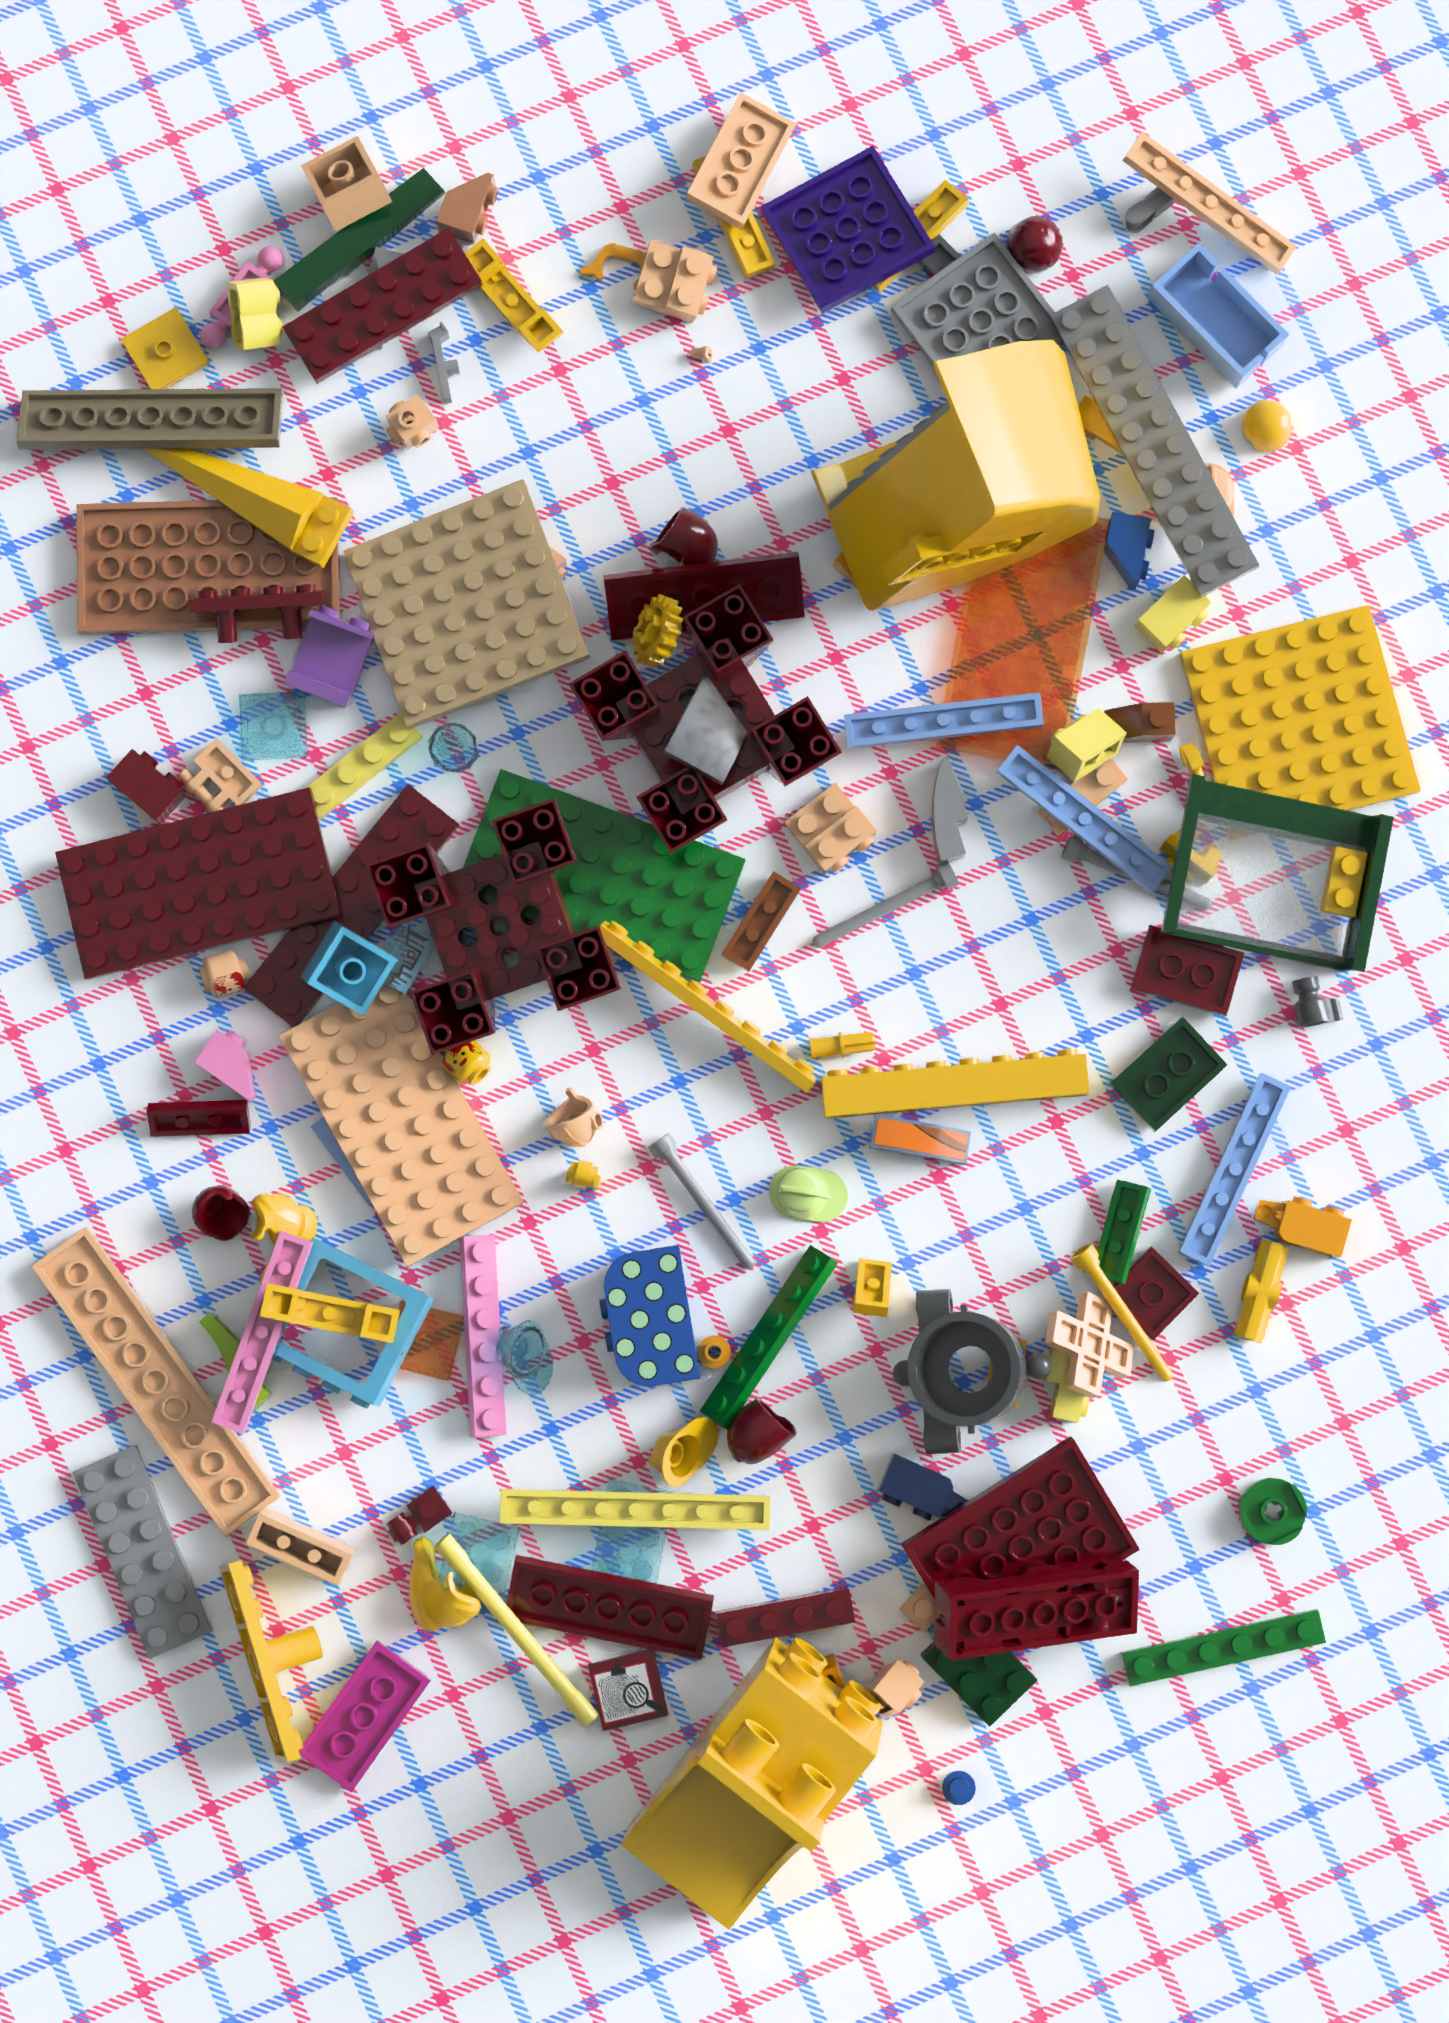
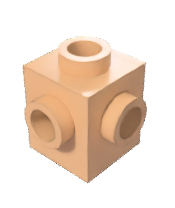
[386,394,439,450]

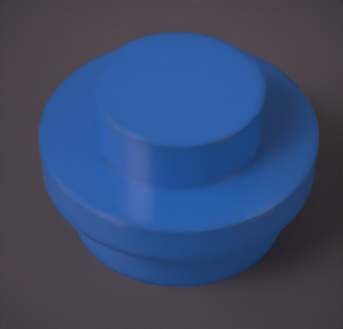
[942,1770,976,1805]

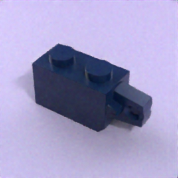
[877,1453,968,1521]

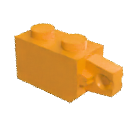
[1253,1196,1352,1258]

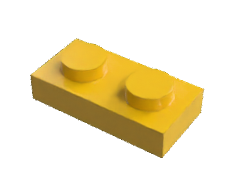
[1320,846,1367,918]

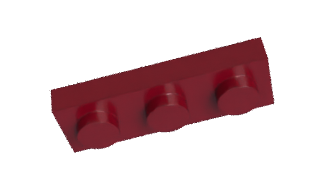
[146,1100,251,1137]

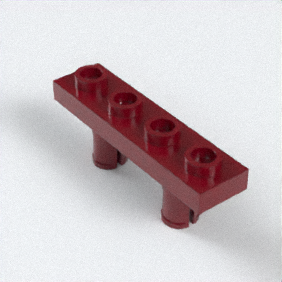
[189,584,325,643]

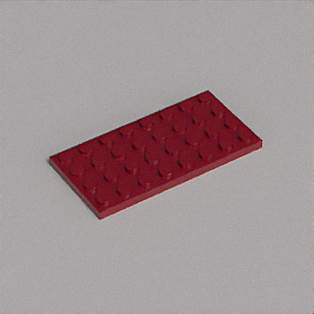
[55,787,342,980]

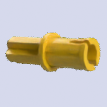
[809,1032,876,1059]

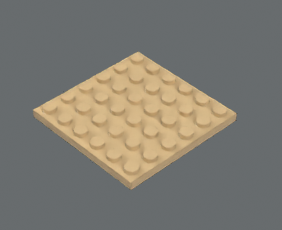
[343,478,591,730]

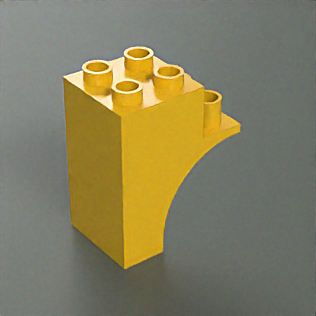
[620,1637,883,1930]

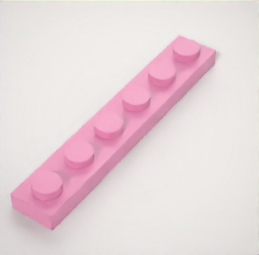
[211,1231,313,1434]
[459,1235,507,1437]

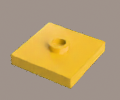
[121,307,210,389]

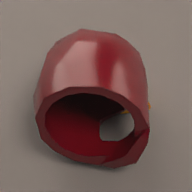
[648,507,718,566]
[727,1398,797,1465]

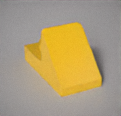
[852,1258,892,1318]

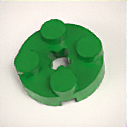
[1238,1477,1307,1545]

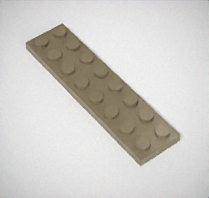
[16,388,283,450]

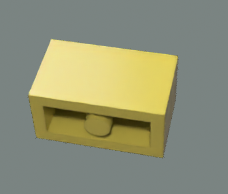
[1134,575,1212,654]
[1047,708,1127,782]

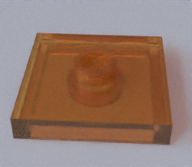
[398,1300,464,1381]

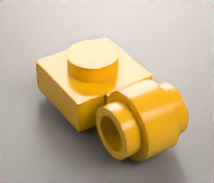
[565,1160,602,1190]

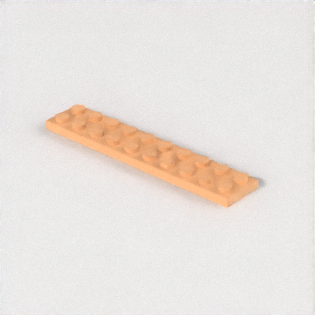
[31,1227,281,1537]

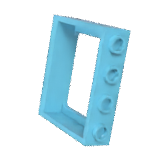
[271,1237,435,1409]

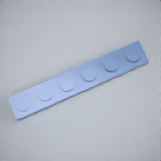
[844,692,1044,749]
[996,745,1173,894]
[1178,1072,1292,1266]

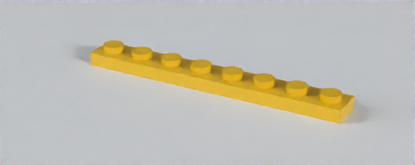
[600,921,817,1093]

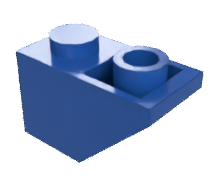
[1103,512,1155,589]

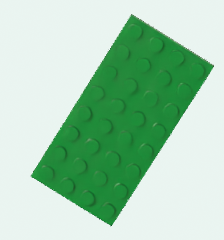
[463,769,746,982]

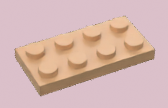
[684,92,797,230]

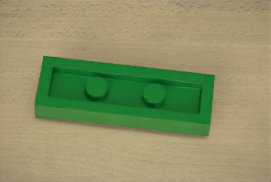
[1097,1179,1151,1284]

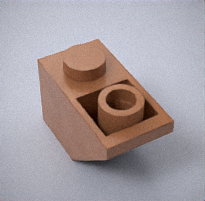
[436,172,499,244]

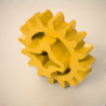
[632,594,683,668]

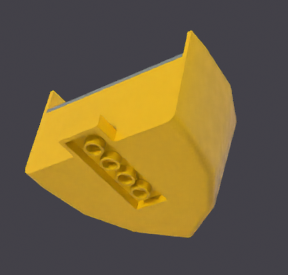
[810,340,1100,611]

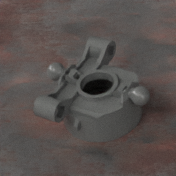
[892,1289,1052,1455]

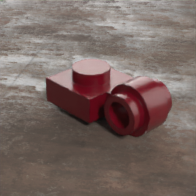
[386,1486,453,1546]

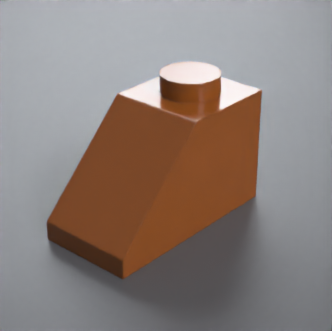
[1104,702,1176,743]

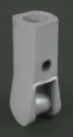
[1125,187,1177,233]

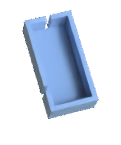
[1147,242,1289,389]

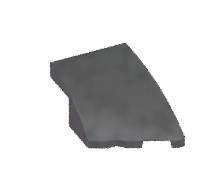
[663,675,748,785]

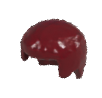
[192,1185,250,1241]

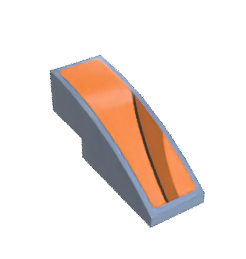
[869,1114,971,1164]

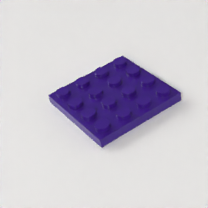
[760,145,935,314]

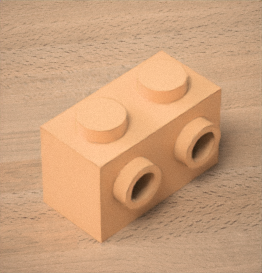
[866,1659,925,1719]

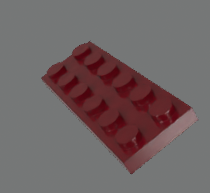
[282,227,483,384]
[603,552,805,641]
[506,1555,714,1660]

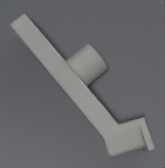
[427,321,460,404]

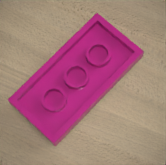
[299,1640,432,1793]

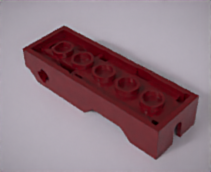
[934,1558,1139,1661]

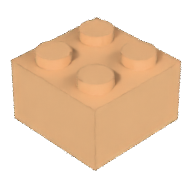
[301,135,392,232]

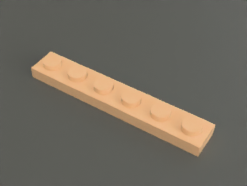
[1122,131,1297,275]

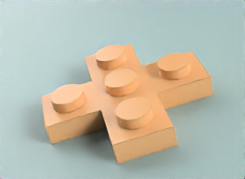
[1045,1292,1134,1399]

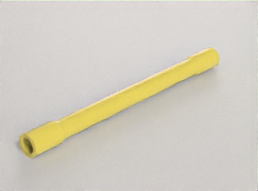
[434,1533,599,1727]

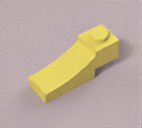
[1043,1347,1089,1423]

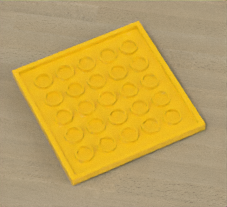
[1179,605,1421,841]

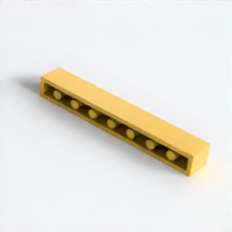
[821,1049,1090,1119]

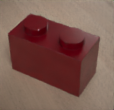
[106,749,186,825]

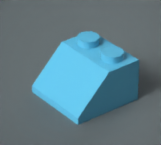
[300,920,398,1016]

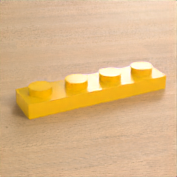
[692,156,776,279]
[873,179,969,293]

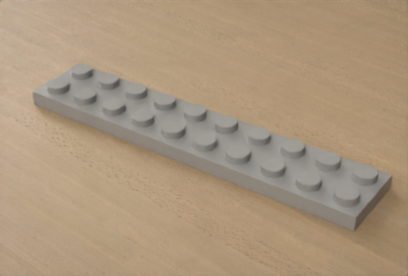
[1050,285,1260,598]

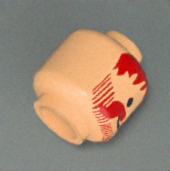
[199,950,250,997]

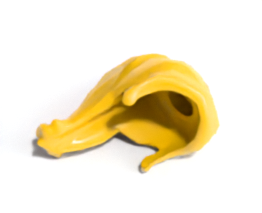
[250,1193,318,1285]
[409,1536,482,1632]

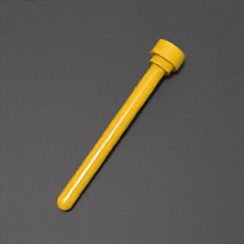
[1070,1243,1173,1382]

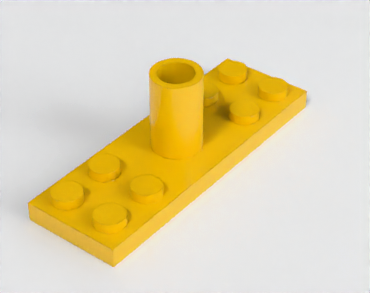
[219,1560,323,1763]

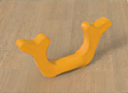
[579,243,645,290]

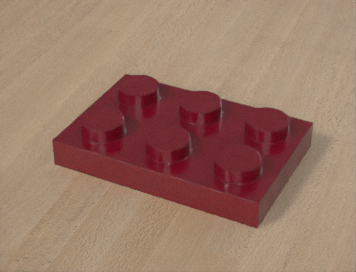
[1130,925,1244,1017]

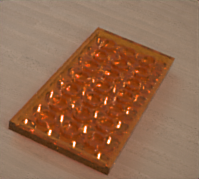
[935,517,1109,772]

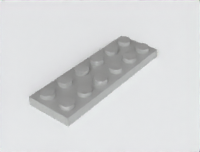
[72,1445,213,1659]

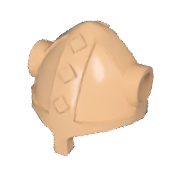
[543,1087,603,1148]

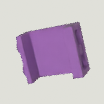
[284,605,375,707]

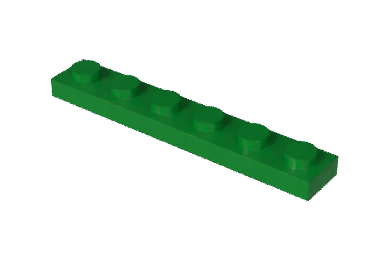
[700,1245,838,1430]
[1121,1609,1326,1686]

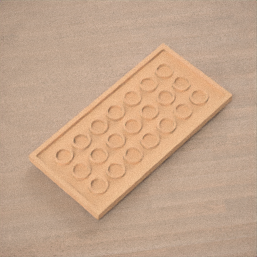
[279,973,524,1268]

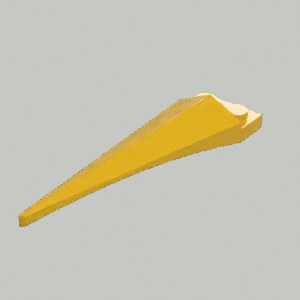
[143,448,354,568]

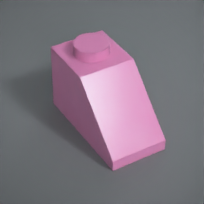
[194,1029,256,1102]

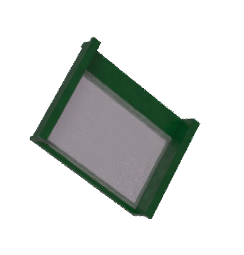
[1160,774,1394,972]

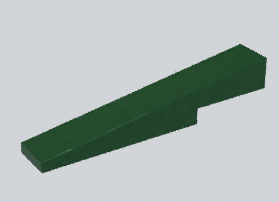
[273,168,445,312]

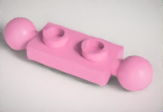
[200,246,283,349]

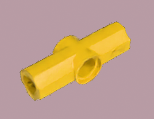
[1233,1239,1289,1344]

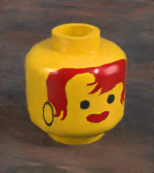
[441,1040,491,1085]

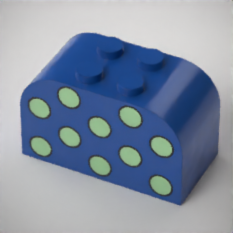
[599,1244,701,1387]

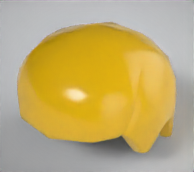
[1242,399,1291,452]

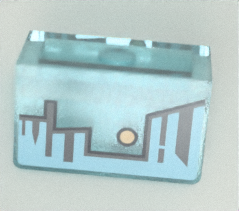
[383,922,435,995]

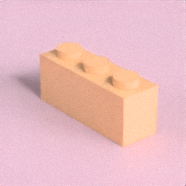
[246,1507,357,1585]

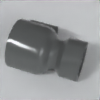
[1292,976,1343,1028]

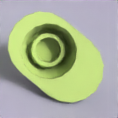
[769,1165,848,1222]

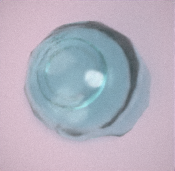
[428,722,479,773]

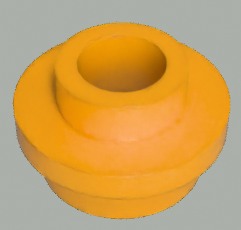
[698,1335,731,1369]

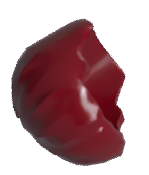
[1006,216,1064,273]

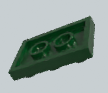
[1109,1017,1228,1132]
[920,1641,1038,1727]

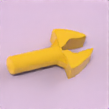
[1179,742,1206,780]

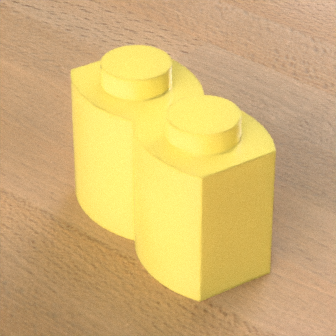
[227,277,283,350]

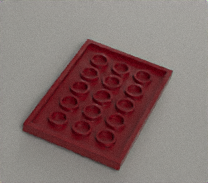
[900,1436,1140,1605]

